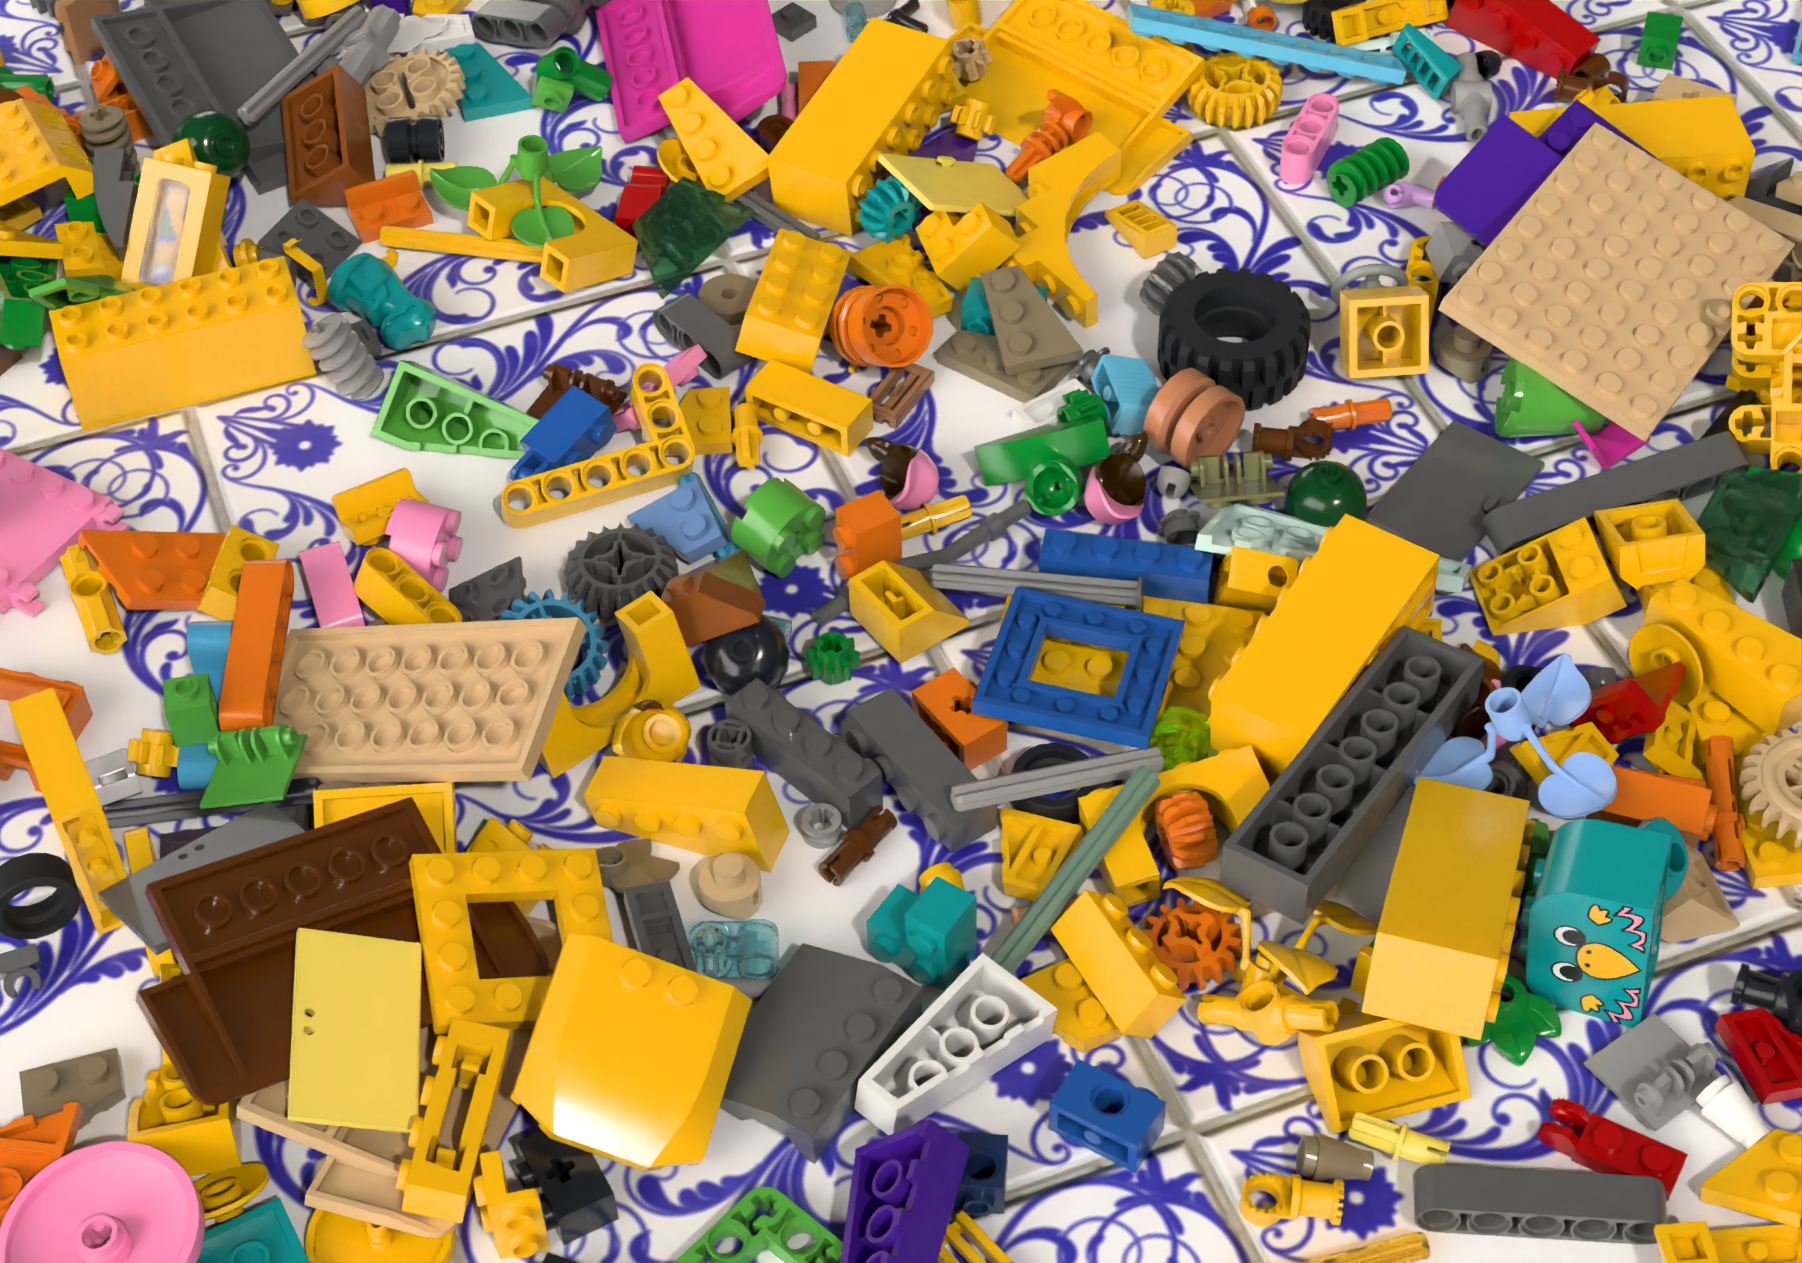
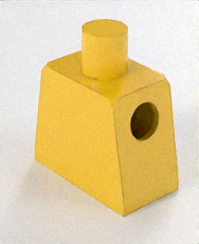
[1214,546,1299,613]

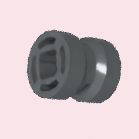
[707,719,754,770]

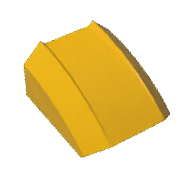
[1593,498,1705,591]

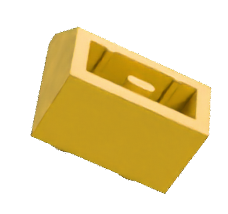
[848,560,969,664]

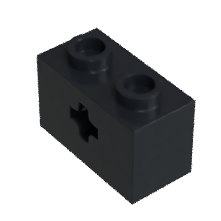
[514,1131,619,1245]

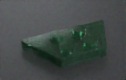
[632,176,756,299]
[1696,469,1802,603]

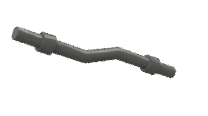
[812,499,1032,626]

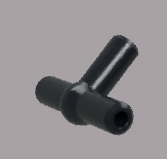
[884,0,928,33]

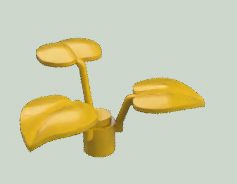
[1162,876,1379,995]

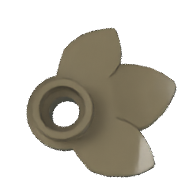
[596,839,680,894]

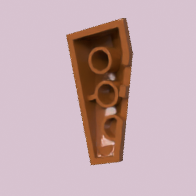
[661,550,766,647]

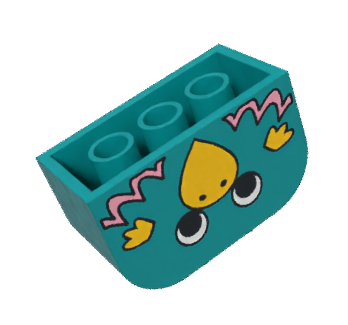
[1519,819,1673,1028]

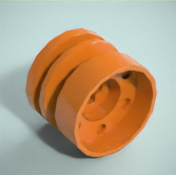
[830,285,933,367]

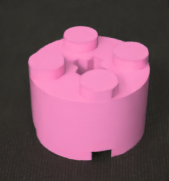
[385,498,463,592]

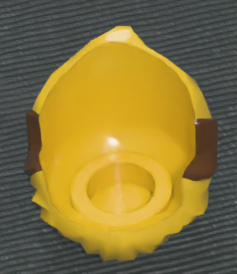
[612,699,692,763]

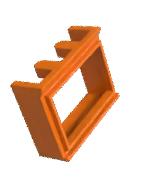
[0,668,93,792]

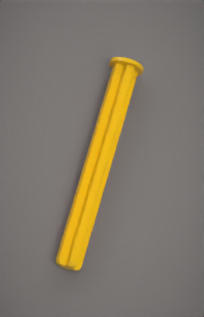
[379,226,544,263]

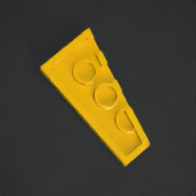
[658,77,770,209]

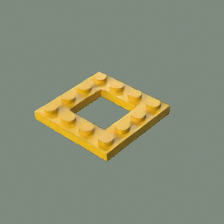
[409,848,613,1035]

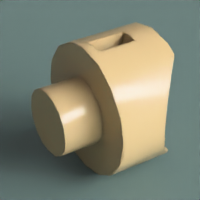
[699,852,762,920]

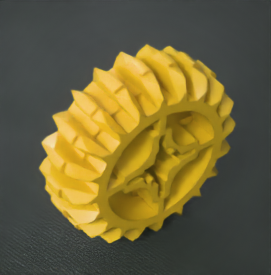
[1185,51,1283,130]

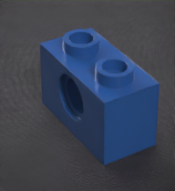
[1049,1059,1166,1173]

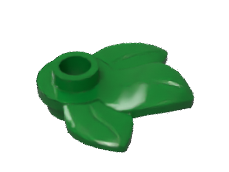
[1465,974,1562,1067]

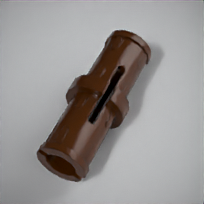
[818,805,897,886]

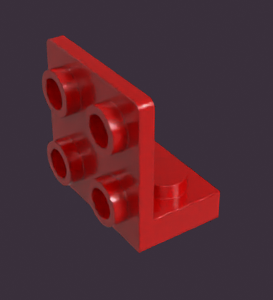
[1568,661,1686,745]

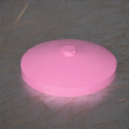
[0,1141,205,1263]

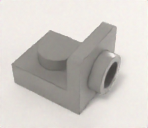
[84,748,143,806]

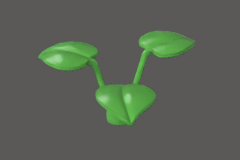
[430,135,602,248]

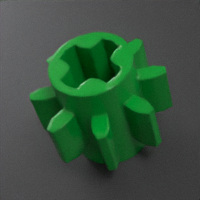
[1057,389,1107,424]
[805,631,860,685]

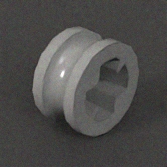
[801,803,842,849]

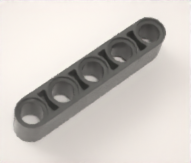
[1413,1164,1668,1245]

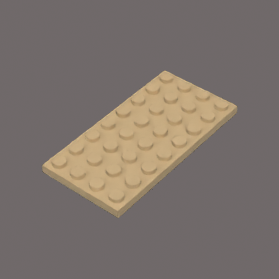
[273,617,587,783]

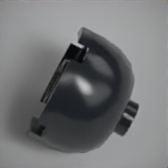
[703,615,790,697]

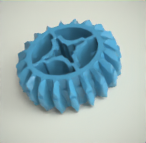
[499,588,609,702]

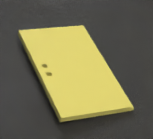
[877,153,1030,217]
[287,928,422,1134]

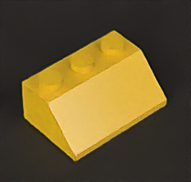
[1296,1012,1472,1134]

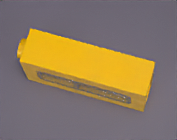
[120,153,231,290]

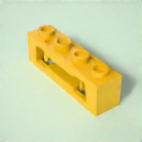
[396,1018,511,1224]

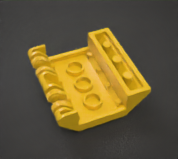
[0,98,94,221]

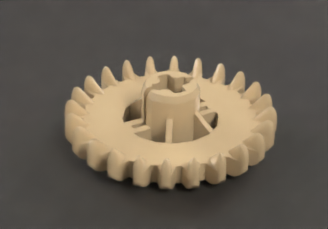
[1739,726,1802,848]

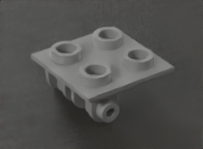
[1584,1013,1722,1132]

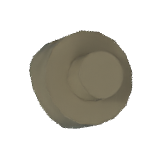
[1436,324,1493,384]

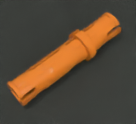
[1703,735,1746,872]

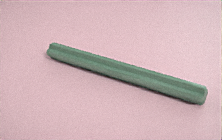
[990,766,1160,975]

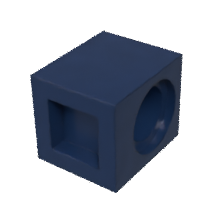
[954,1132,1008,1216]

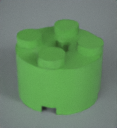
[731,477,826,578]

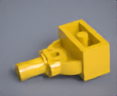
[55,221,178,281]

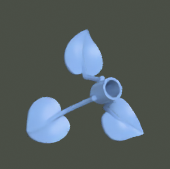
[1412,653,1618,819]

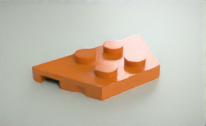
[78,530,227,610]
[0,1102,84,1227]

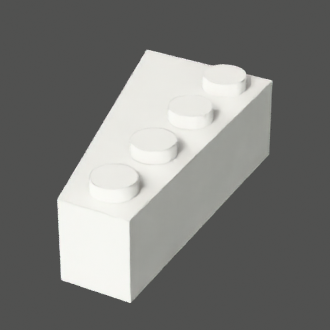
[854,953,1058,1135]

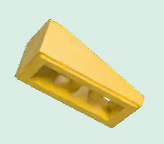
[1105,199,1177,259]

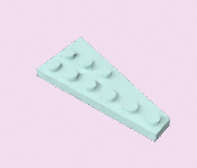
[1194,501,1472,594]

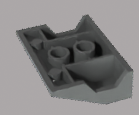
[720,943,922,1164]

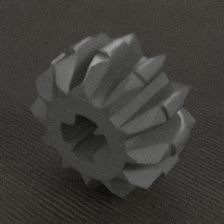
[1139,251,1202,316]

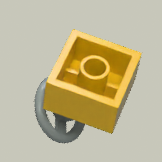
[1331,263,1429,378]

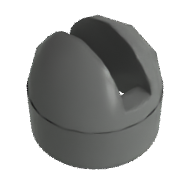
[1580,667,1616,691]

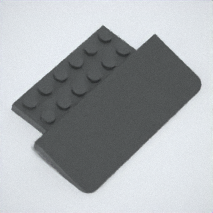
[91,0,314,195]

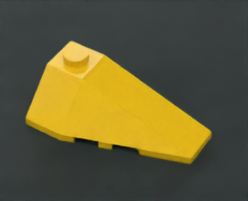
[127,1062,242,1177]

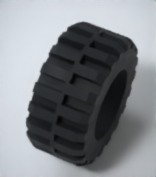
[1157,268,1311,411]

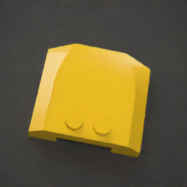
[510,933,752,1172]

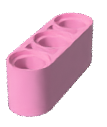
[1279,93,1339,185]
[299,541,365,628]

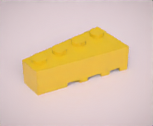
[583,756,790,873]

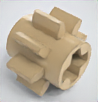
[951,36,992,82]

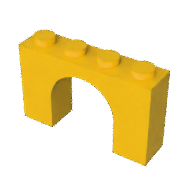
[467,176,638,293]
[538,590,701,779]
[1078,745,1270,908]

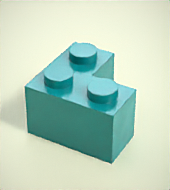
[866,876,977,991]

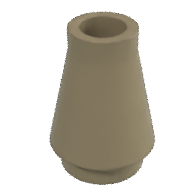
[1296,1132,1374,1182]

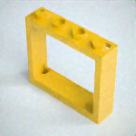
[8,687,128,936]

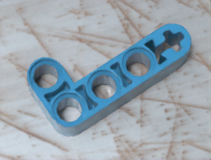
[177,620,234,790]

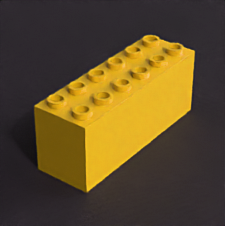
[767,17,956,237]
[1509,95,1756,201]
[49,256,316,432]
[1207,513,1440,779]
[1361,777,1536,1040]

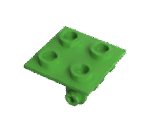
[199,723,308,809]

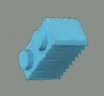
[1090,354,1158,437]

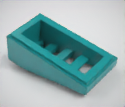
[1392,23,1463,101]

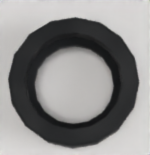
[1011,743,1097,824]
[0,853,81,940]

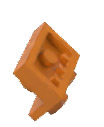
[344,170,434,244]

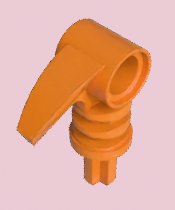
[1005,89,1093,184]

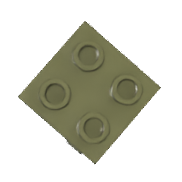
[1189,450,1284,508]

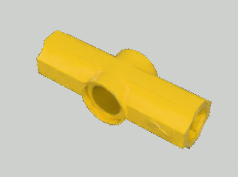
[59,544,127,655]

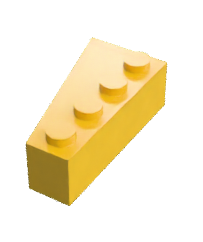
[1643,578,1802,736]

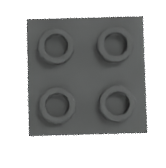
[258,198,363,284]
[449,556,527,622]

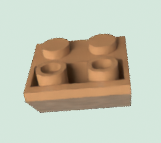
[55,0,122,65]

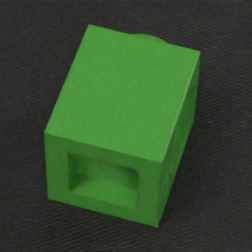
[163,672,220,748]

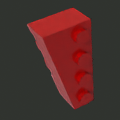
[1445,0,1601,80]

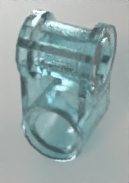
[689,919,780,979]

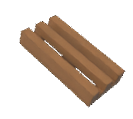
[868,363,935,429]

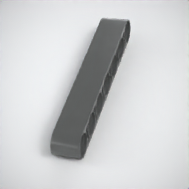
[1481,431,1752,556]

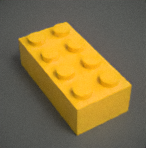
[735,228,852,374]

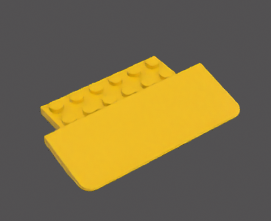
[947,0,1206,196]

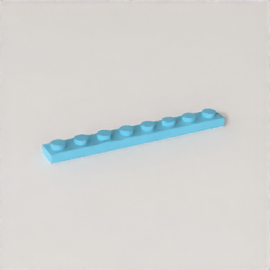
[1125,3,1407,85]

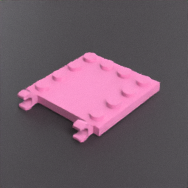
[0,448,130,617]

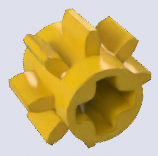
[950,98,997,141]
[127,728,180,777]

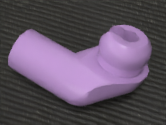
[1382,181,1435,210]

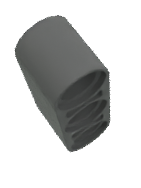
[653,293,753,380]

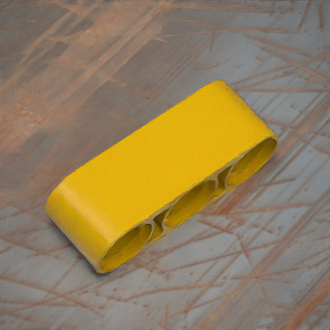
[353,547,463,625]

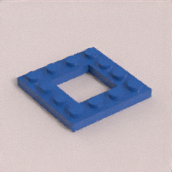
[972,587,1185,750]

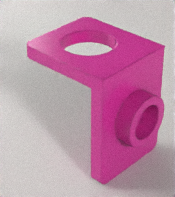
[1572,419,1650,471]

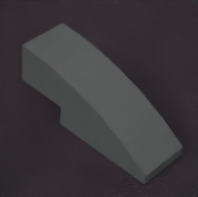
[93,148,138,262]

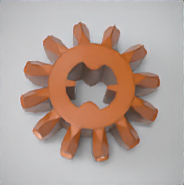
[1154,791,1218,871]

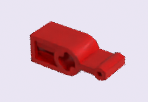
[615,165,671,246]

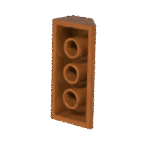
[281,64,375,207]

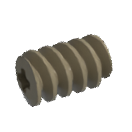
[79,105,140,172]

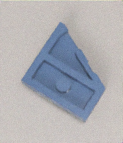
[627,479,728,564]

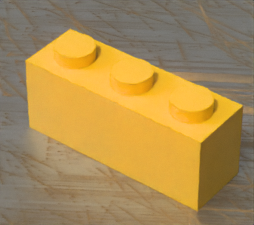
[745,359,874,457]
[1050,890,1187,1039]

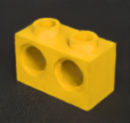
[197,525,280,620]

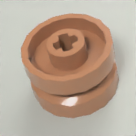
[1143,367,1245,471]

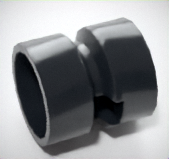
[386,115,445,164]

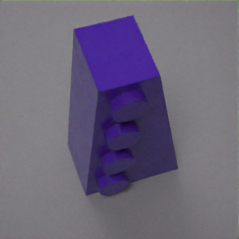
[840,1119,971,1263]

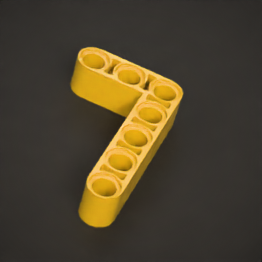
[501,363,695,529]

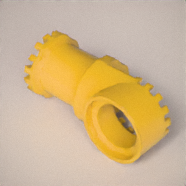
[1239,1173,1344,1226]

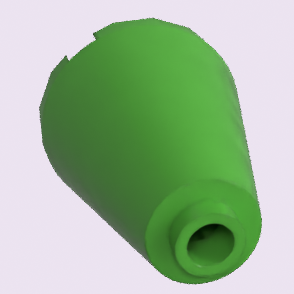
[1495,358,1610,438]

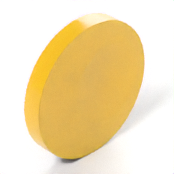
[305,1208,456,1263]

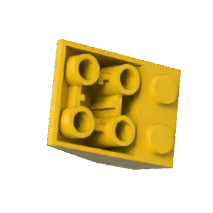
[1469,517,1627,636]

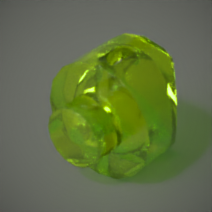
[1149,706,1210,771]

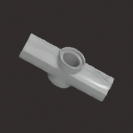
[339,4,401,87]

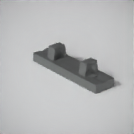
[624,881,698,973]

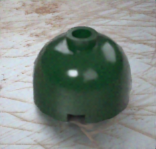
[172,110,250,180]
[1283,460,1367,528]

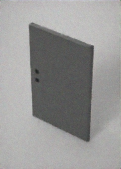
[1364,420,1545,563]
[98,802,306,955]

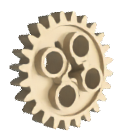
[364,48,466,138]

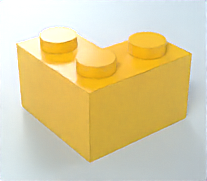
[915,201,1021,295]

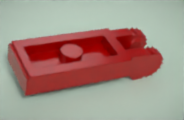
[1537,1098,1688,1202]

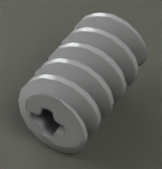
[302,313,385,400]

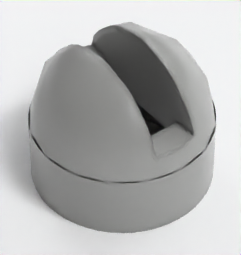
[1156,466,1192,499]

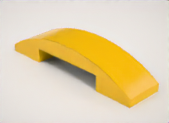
[1331,0,1449,46]
[1653,1221,1802,1263]

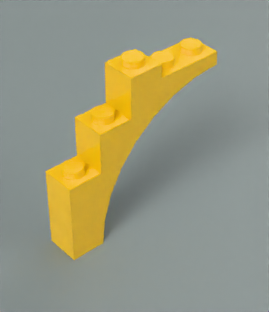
[1001,131,1121,329]

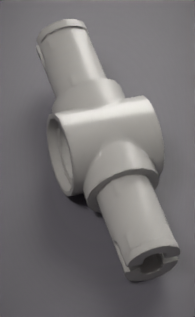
[1451,52,1492,143]

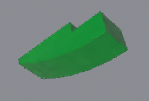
[974,415,1111,486]

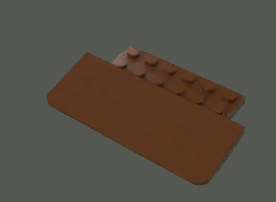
[135,796,550,1106]

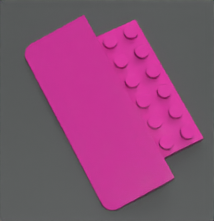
[595,0,788,144]

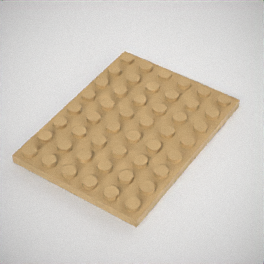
[1438,122,1795,442]

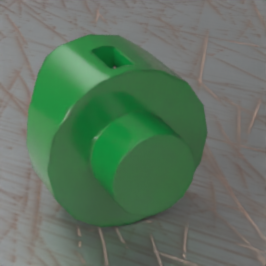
[1024,459,1085,516]

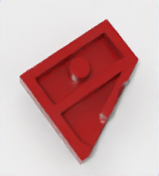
[1714,1007,1802,1105]

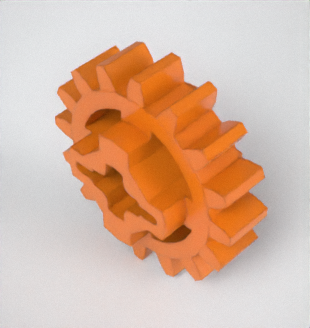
[1141,897,1242,992]

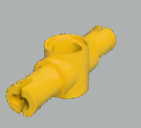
[1197,980,1339,1045]

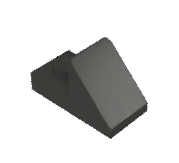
[1744,158,1802,216]

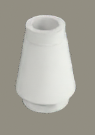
[1696,1074,1771,1149]

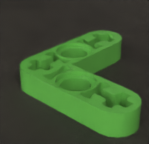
[674,1186,843,1263]

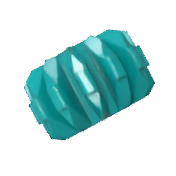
[857,175,923,244]

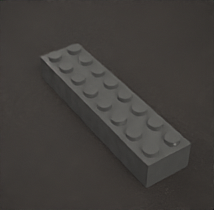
[1219,625,1485,925]

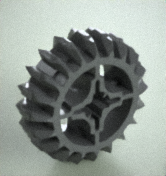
[564,522,679,623]

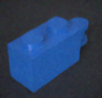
[510,385,617,481]

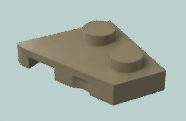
[19,1048,126,1131]

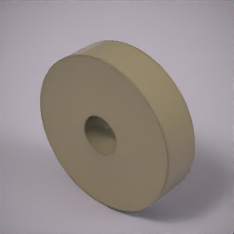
[698,274,757,326]

